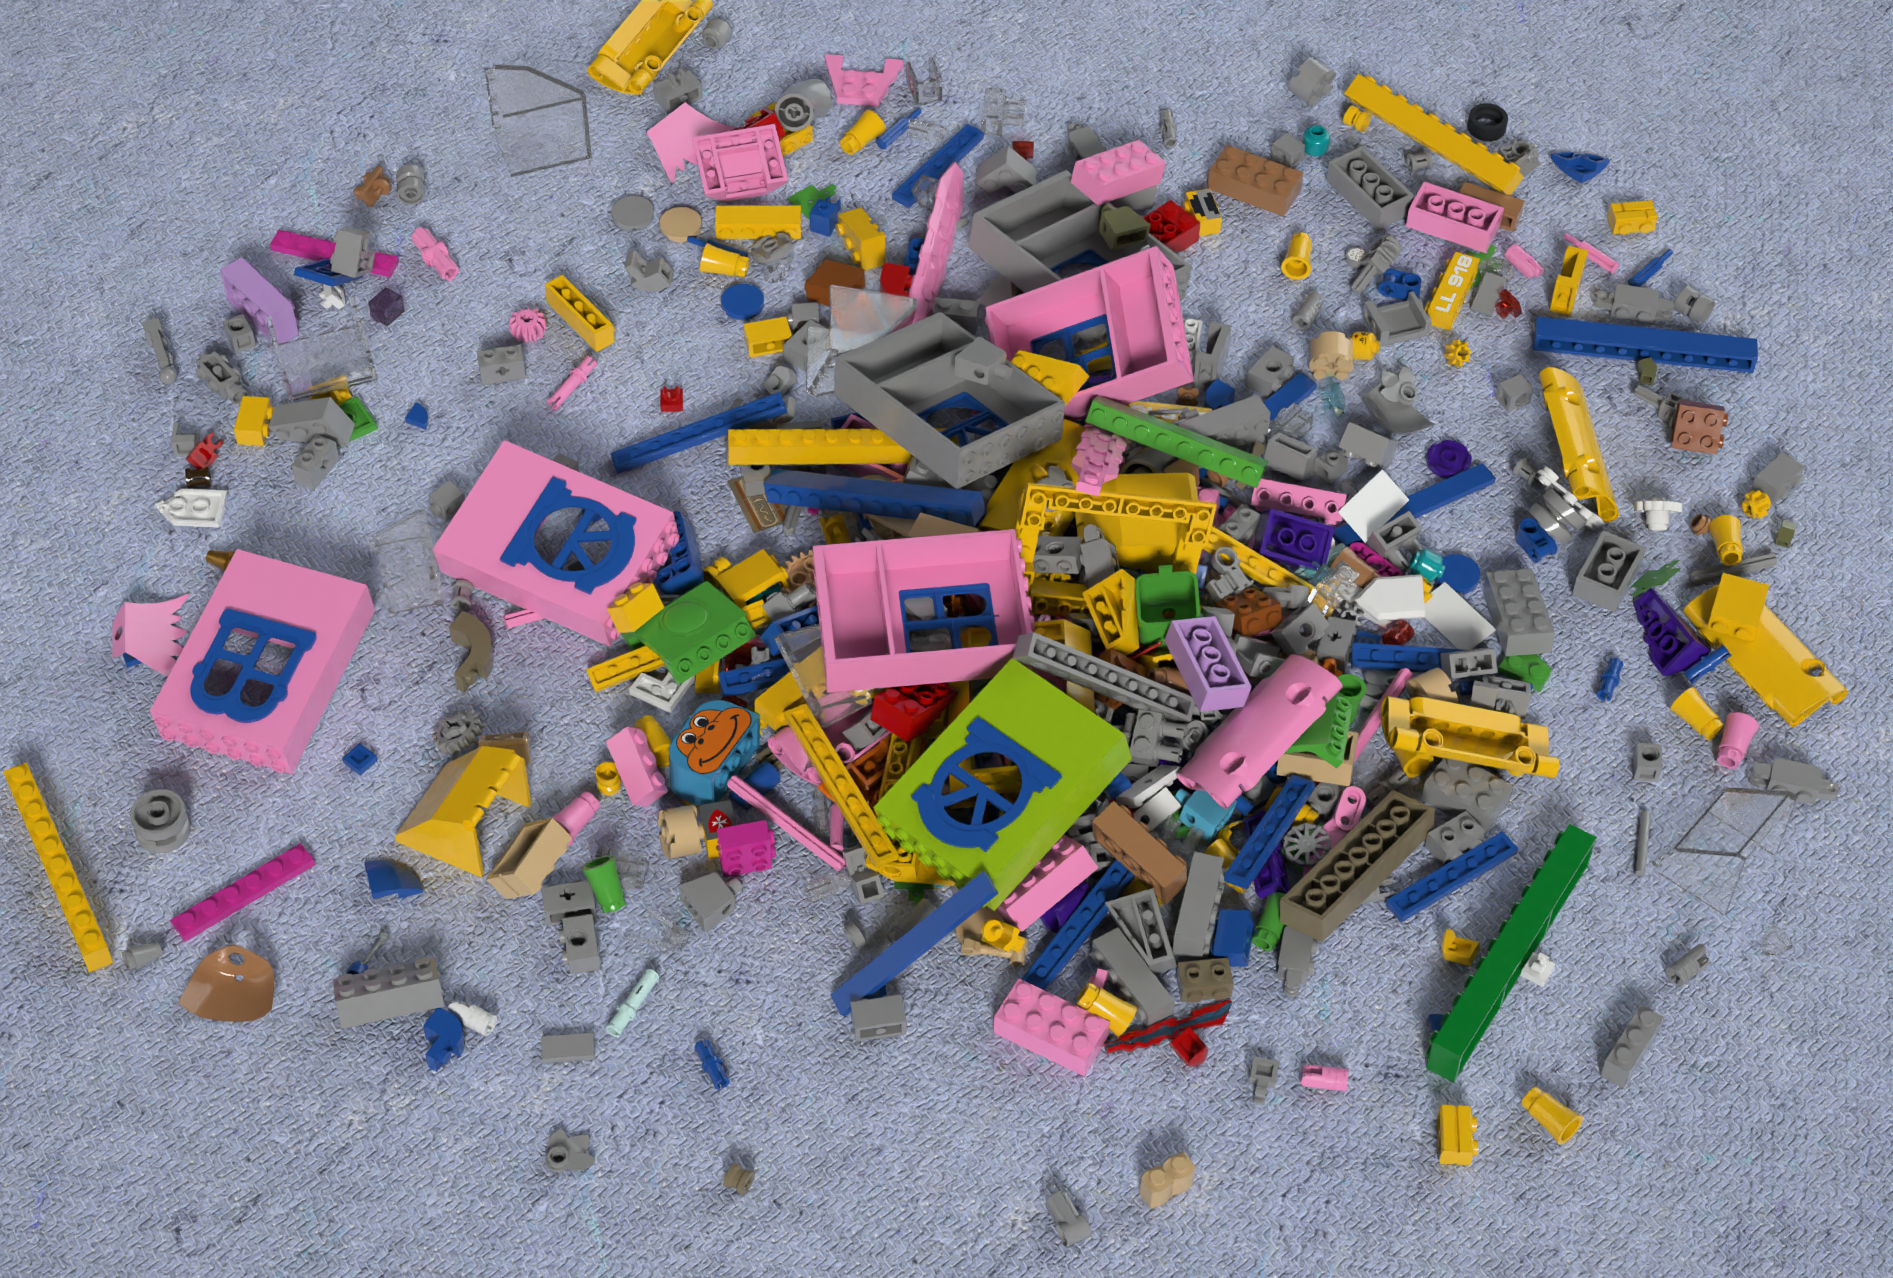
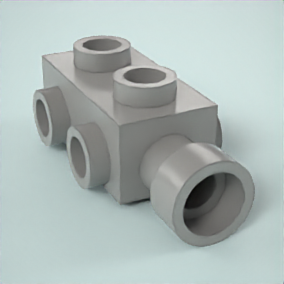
[195,352,247,404]

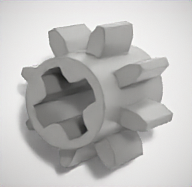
[1335,601,1364,626]

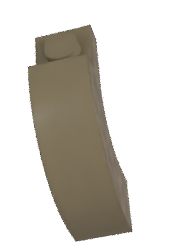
[449,611,494,692]

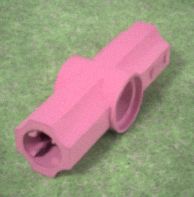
[411,227,459,281]

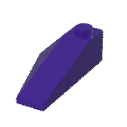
[1634,587,1711,676]

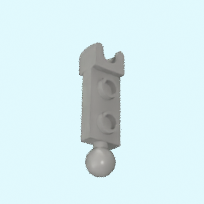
[142,318,177,385]

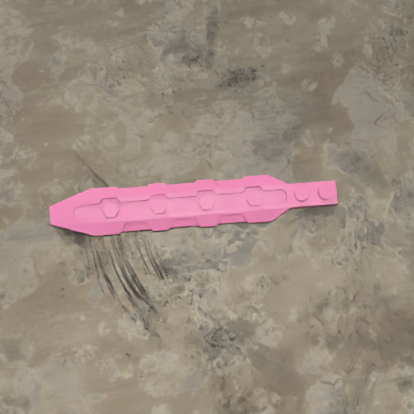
[905,162,964,327]
[1071,422,1128,497]

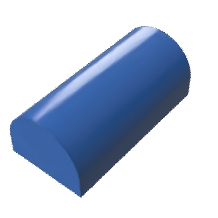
[729,762,781,811]

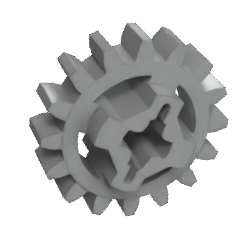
[432,709,484,755]

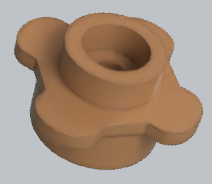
[1176,386,1199,407]

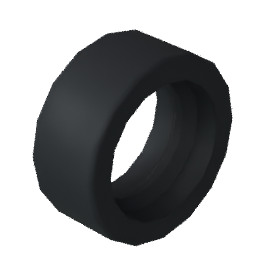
[1467,103,1508,141]

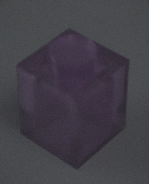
[368,287,405,327]

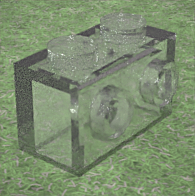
[1308,560,1360,616]

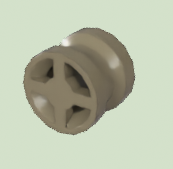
[723,1162,755,1195]

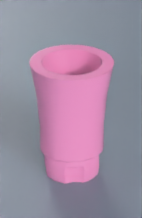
[1717,712,1759,769]
[551,791,600,846]

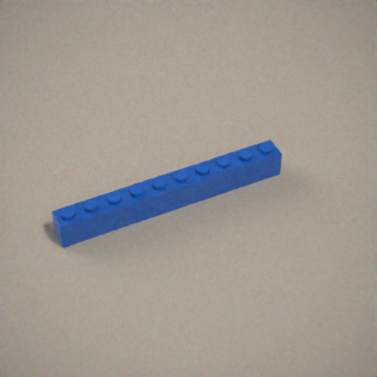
[1533,316,1758,373]
[763,469,985,527]

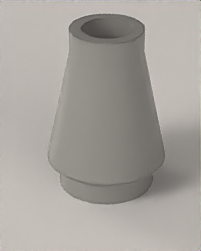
[122,942,163,971]

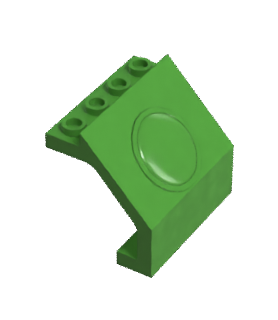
[621,581,756,685]
[1259,693,1353,781]

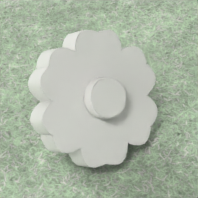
[1634,498,1682,531]

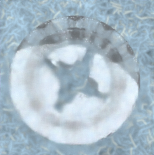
[1479,257,1514,283]

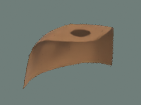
[178,945,274,1022]

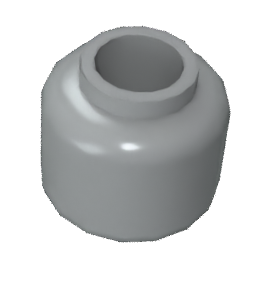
[702,19,732,49]

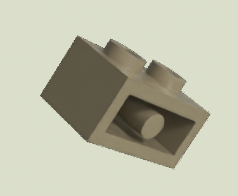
[1176,958,1234,1003]

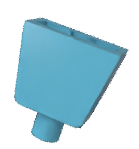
[1175,788,1237,843]

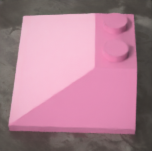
[692,124,788,202]

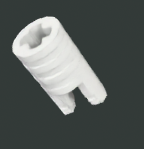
[448,1002,497,1037]

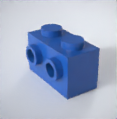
[1210,910,1255,967]

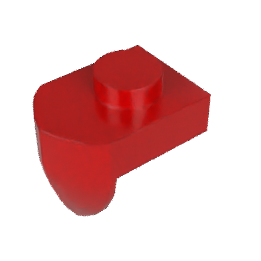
[1169,1026,1208,1067]

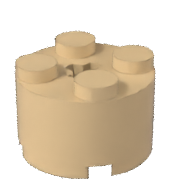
[1309,331,1354,380]
[1406,668,1458,704]
[657,805,704,859]

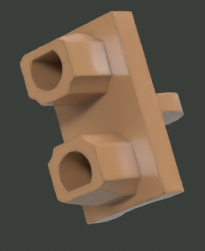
[353,166,391,207]

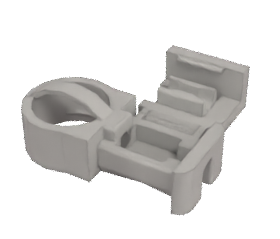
[1205,547,1254,602]

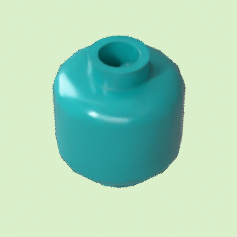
[1302,125,1330,157]
[1409,548,1445,582]

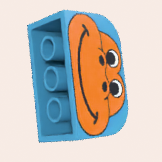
[669,700,760,806]

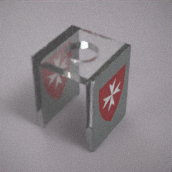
[906,57,942,105]

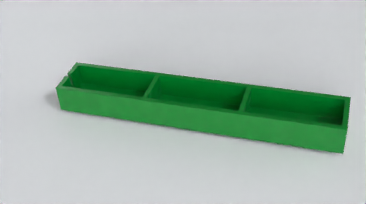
[1425,824,1597,1083]

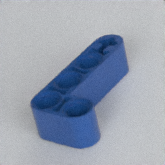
[654,511,704,595]

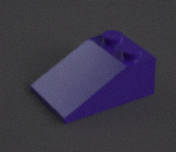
[1253,508,1335,572]

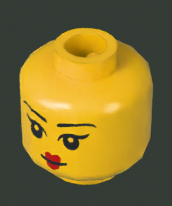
[1348,332,1380,361]

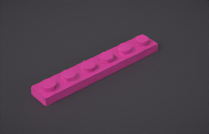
[270,230,399,277]
[170,843,315,942]

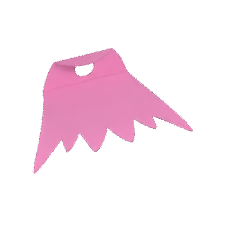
[645,102,734,184]
[112,594,189,677]

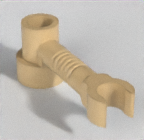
[961,937,1029,967]

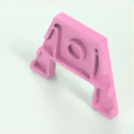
[825,54,904,106]

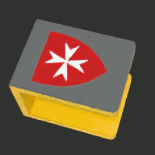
[699,800,736,859]

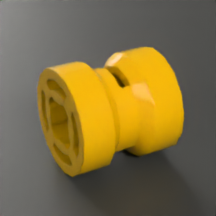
[1343,105,1371,132]
[703,557,732,588]
[595,762,621,796]

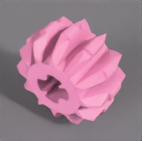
[509,307,547,344]

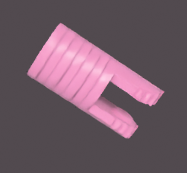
[1504,244,1543,278]
[1300,1064,1349,1092]

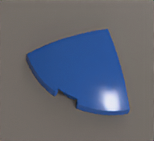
[1551,152,1610,183]
[364,860,424,899]

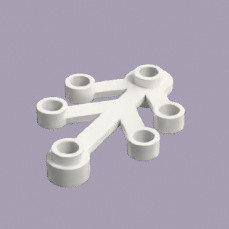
[1537,466,1604,532]

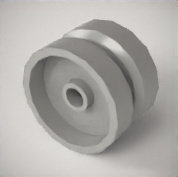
[1528,487,1587,545]
[130,789,191,854]

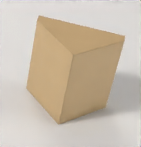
[478,731,531,764]

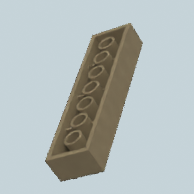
[1280,790,1435,942]

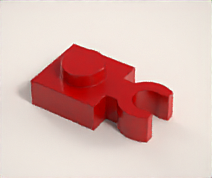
[185,433,223,469]

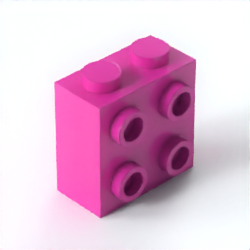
[716,820,776,877]

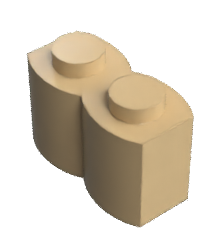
[1139,1153,1196,1208]

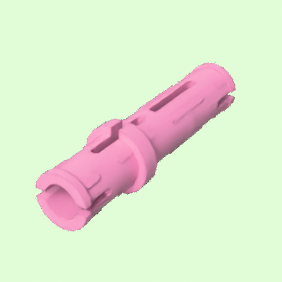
[547,356,597,410]

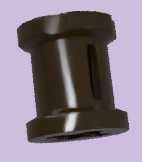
[185,466,211,489]

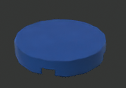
[721,284,764,320]
[1435,554,1480,594]

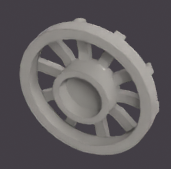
[1284,823,1331,867]

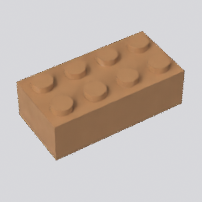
[1207,145,1304,217]
[1092,801,1187,905]

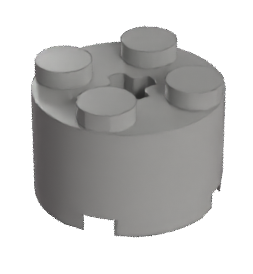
[1289,57,1336,107]

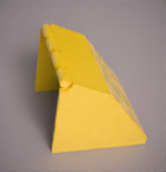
[1075,473,1205,574]
[395,746,532,878]

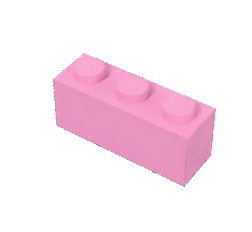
[606,727,668,807]

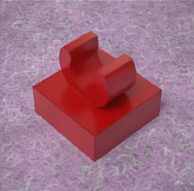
[660,386,683,412]

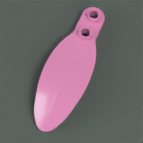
[1302,786,1366,878]

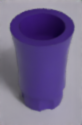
[1040,881,1092,933]

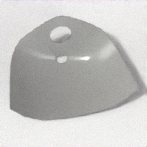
[1362,383,1439,435]

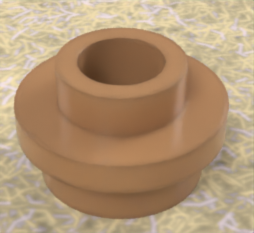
[1689,513,1711,536]

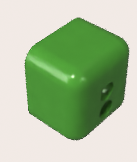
[1135,565,1201,649]

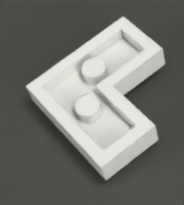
[629,672,695,713]

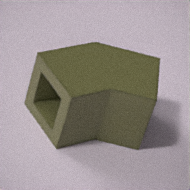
[1636,357,1657,386]
[1775,520,1797,548]

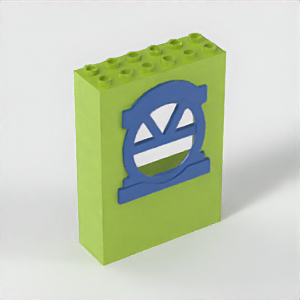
[873,658,1132,911]

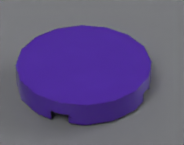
[1426,440,1472,479]

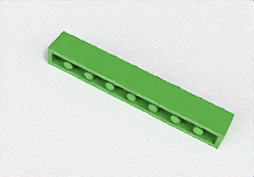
[1085,395,1268,488]

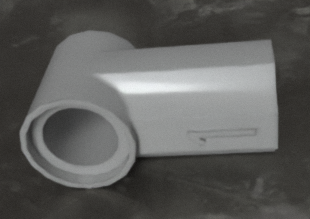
[1262,585,1309,611]
[1045,1191,1091,1247]

